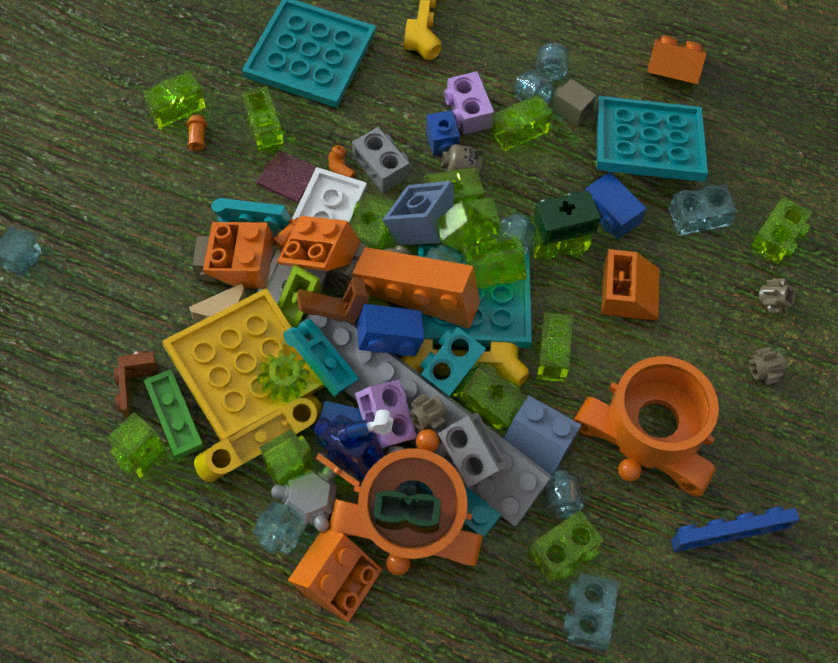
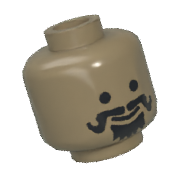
[441,144,482,181]

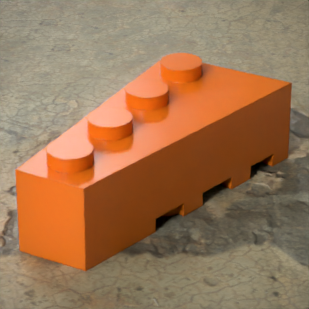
[352,247,480,329]

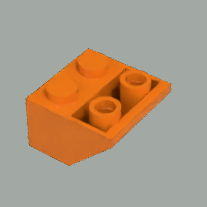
[647,35,707,84]
[277,216,361,271]
[203,222,274,289]
[601,249,660,321]
[288,529,383,623]

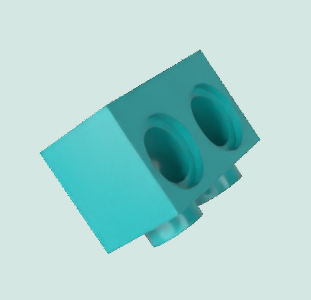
[420,327,486,396]

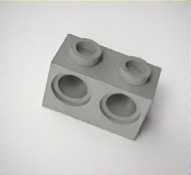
[352,127,410,193]
[438,412,508,488]

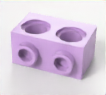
[444,72,494,135]
[355,379,417,452]

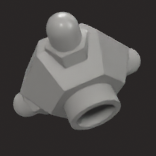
[271,466,337,532]

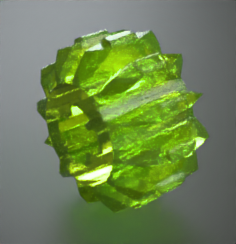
[257,350,309,403]

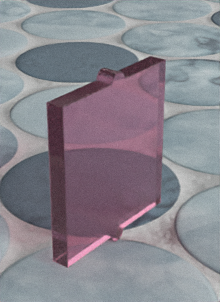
[256,150,316,203]

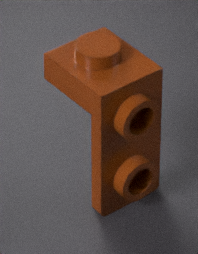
[297,277,369,324]
[114,351,159,421]

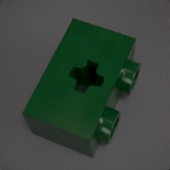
[533,190,601,245]

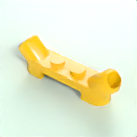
[404,0,442,60]
[400,339,529,389]
[194,395,323,483]

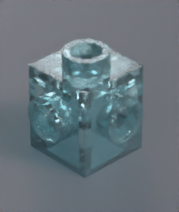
[251,501,309,554]

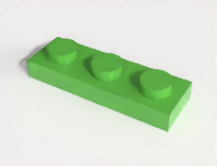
[144,369,204,460]

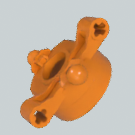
[573,356,719,497]
[328,429,484,576]

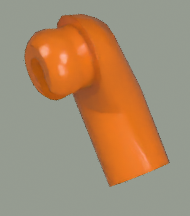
[328,145,356,179]

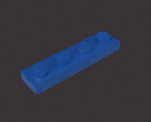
[671,506,800,553]

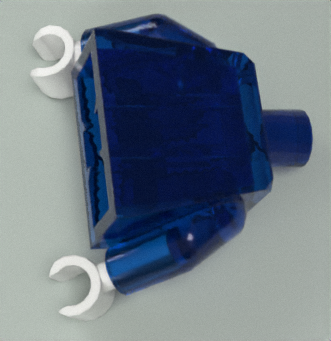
[314,410,404,480]

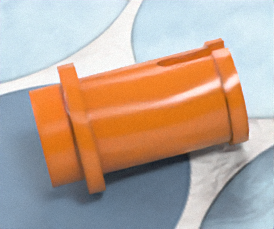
[186,115,207,151]
[272,217,299,251]

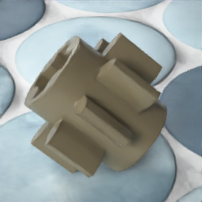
[759,278,795,313]
[749,347,786,385]
[409,393,447,431]

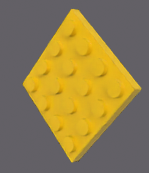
[162,288,326,441]

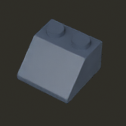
[383,181,454,245]
[504,395,581,485]

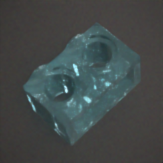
[669,184,737,236]
[563,573,619,651]

